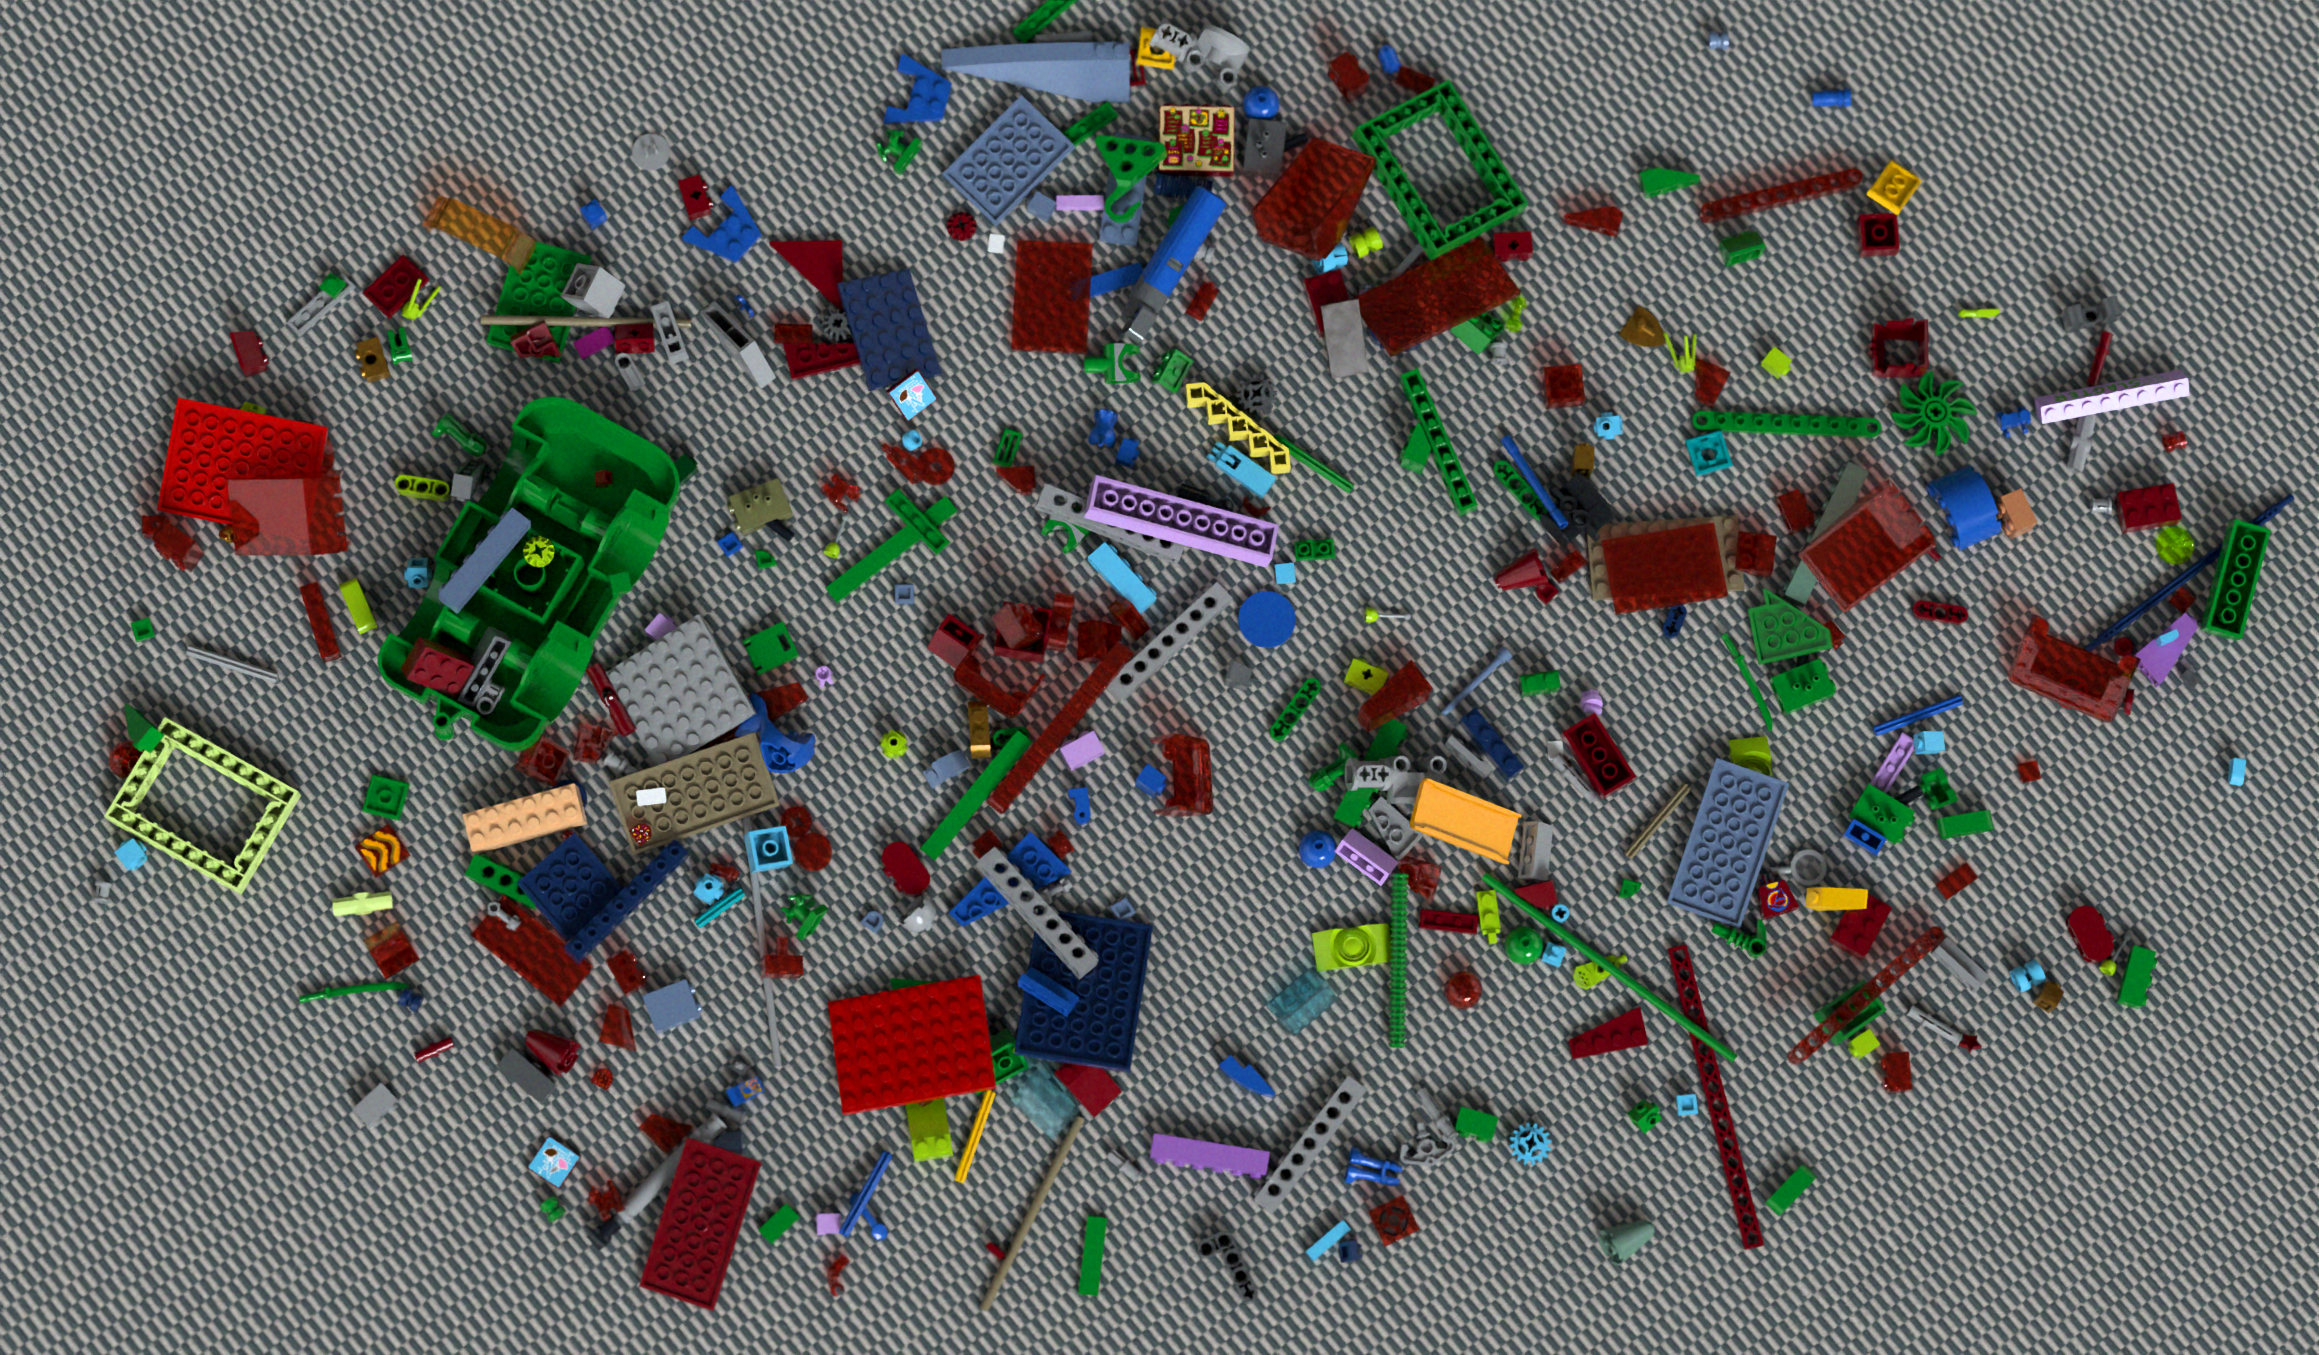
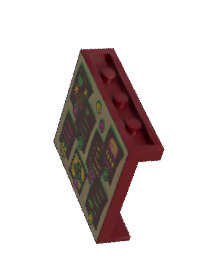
[1158,103,1235,177]

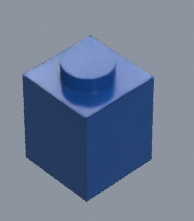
[580,199,607,230]

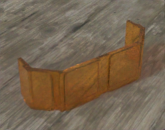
[422,196,537,275]

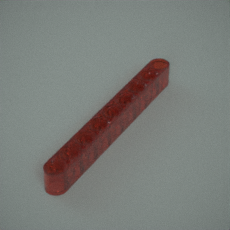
[1699,168,1863,224]

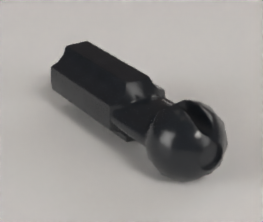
[1177,483,1234,512]

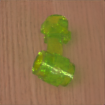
[1506,297,1527,333]

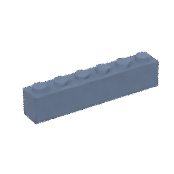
[438,508,531,614]

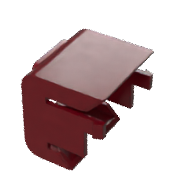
[1867,317,1929,378]
[994,601,1053,664]

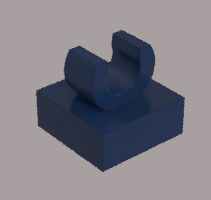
[1339,1241,1362,1263]

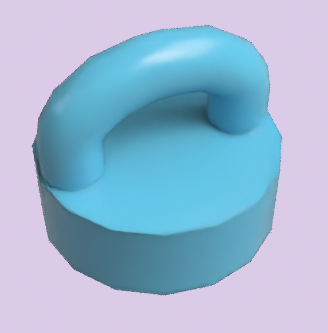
[902,430,922,451]

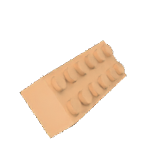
[463,783,588,854]

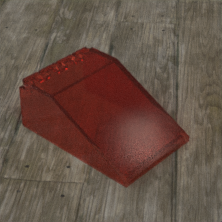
[1252,137,1377,261]
[227,470,351,555]
[1798,479,1937,614]

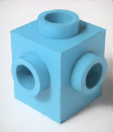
[1594,412,1623,440]
[404,558,433,589]
[693,873,724,906]

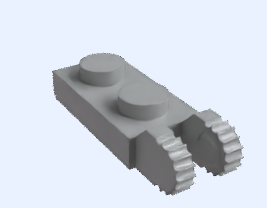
[1444,735,1492,778]

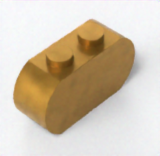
[968,700,991,759]

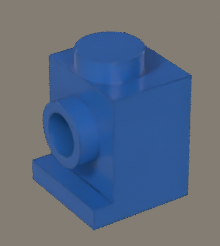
[1115,438,1140,470]

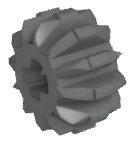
[822,308,851,341]

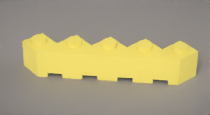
[1185,382,1291,474]

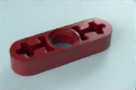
[1912,600,1968,625]

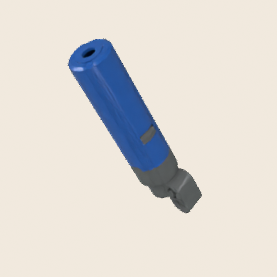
[1122,186,1226,343]

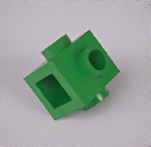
[1627,1099,1662,1134]

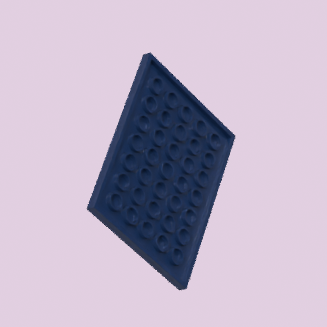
[1014,909,1153,1073]

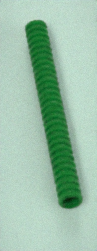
[1388,873,1408,1048]

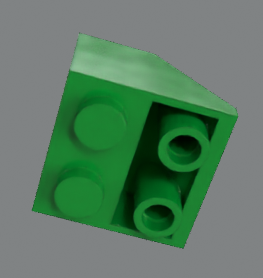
[1450,303,1506,355]
[1399,423,1431,475]

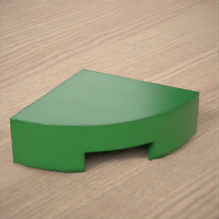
[754,550,777,570]
[1618,878,1642,898]

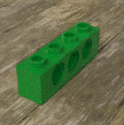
[464,854,537,911]

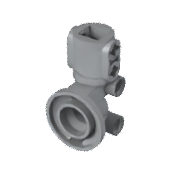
[1149,17,1250,91]
[1345,756,1447,804]

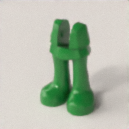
[431,412,487,457]
[1308,742,1360,792]

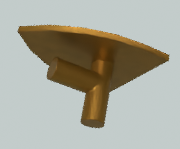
[1618,305,1665,347]

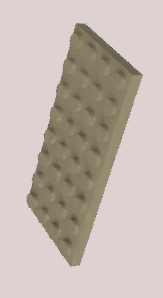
[1586,515,1745,601]
[609,732,780,855]

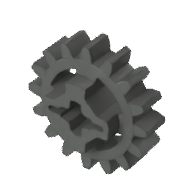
[1236,374,1277,416]

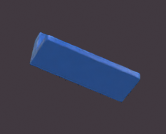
[1018,967,1079,1017]

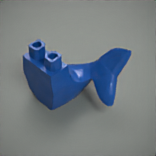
[735,693,816,774]

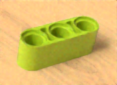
[395,475,451,502]
[339,577,378,635]

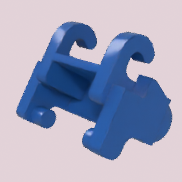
[1995,406,2031,438]

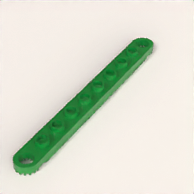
[1692,411,1881,438]

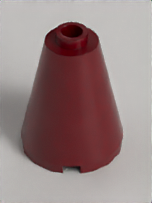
[1494,548,1549,591]
[525,1029,581,1077]

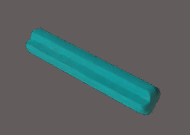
[694,887,745,928]

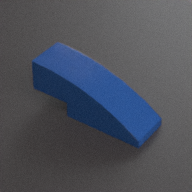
[1218,1055,1275,1098]

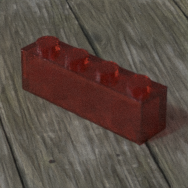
[299,581,342,663]

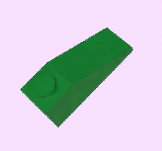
[1638,167,1700,199]
[124,703,164,753]

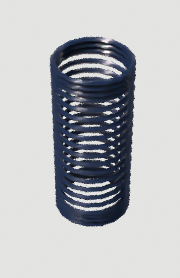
[1154,172,1213,200]

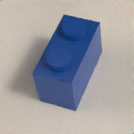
[1135,764,1167,799]
[1842,819,1887,856]

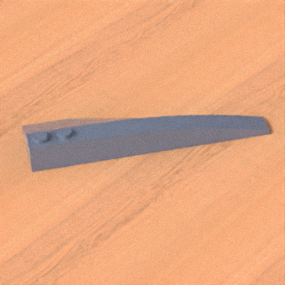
[941,42,1130,103]

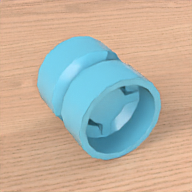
[2010,959,2046,993]

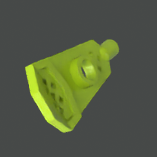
[1573,954,1628,990]

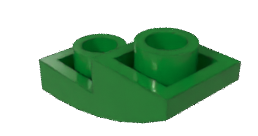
[1294,538,1336,561]

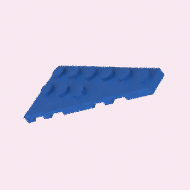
[949,831,1072,927]

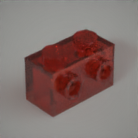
[606,950,647,997]

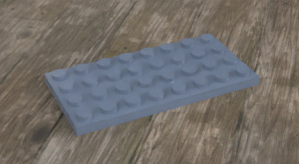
[1666,758,1790,929]

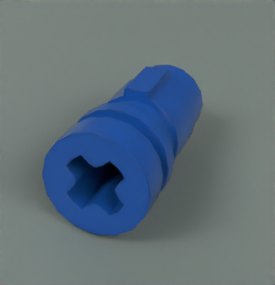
[1812,88,1851,107]

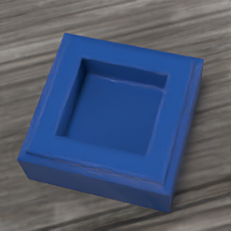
[717,531,743,558]

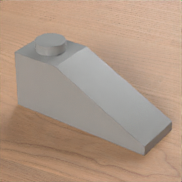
[651,301,689,365]

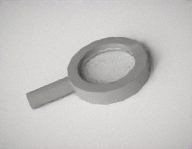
[1770,849,1827,887]

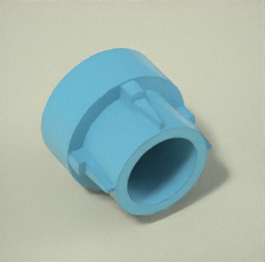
[1311,240,1348,275]

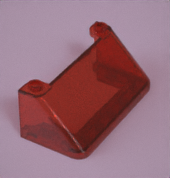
[2008,614,2141,723]

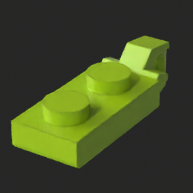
[1476,890,1501,945]

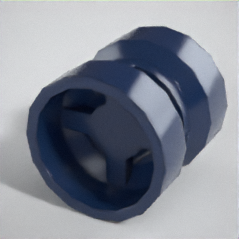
[398,987,424,1013]

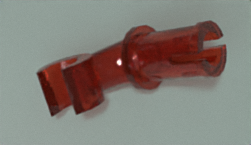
[827,1253,850,1297]

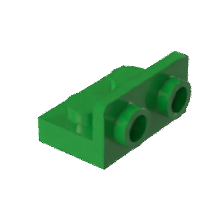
[1151,349,1194,393]

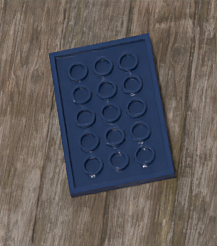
[837,269,941,391]

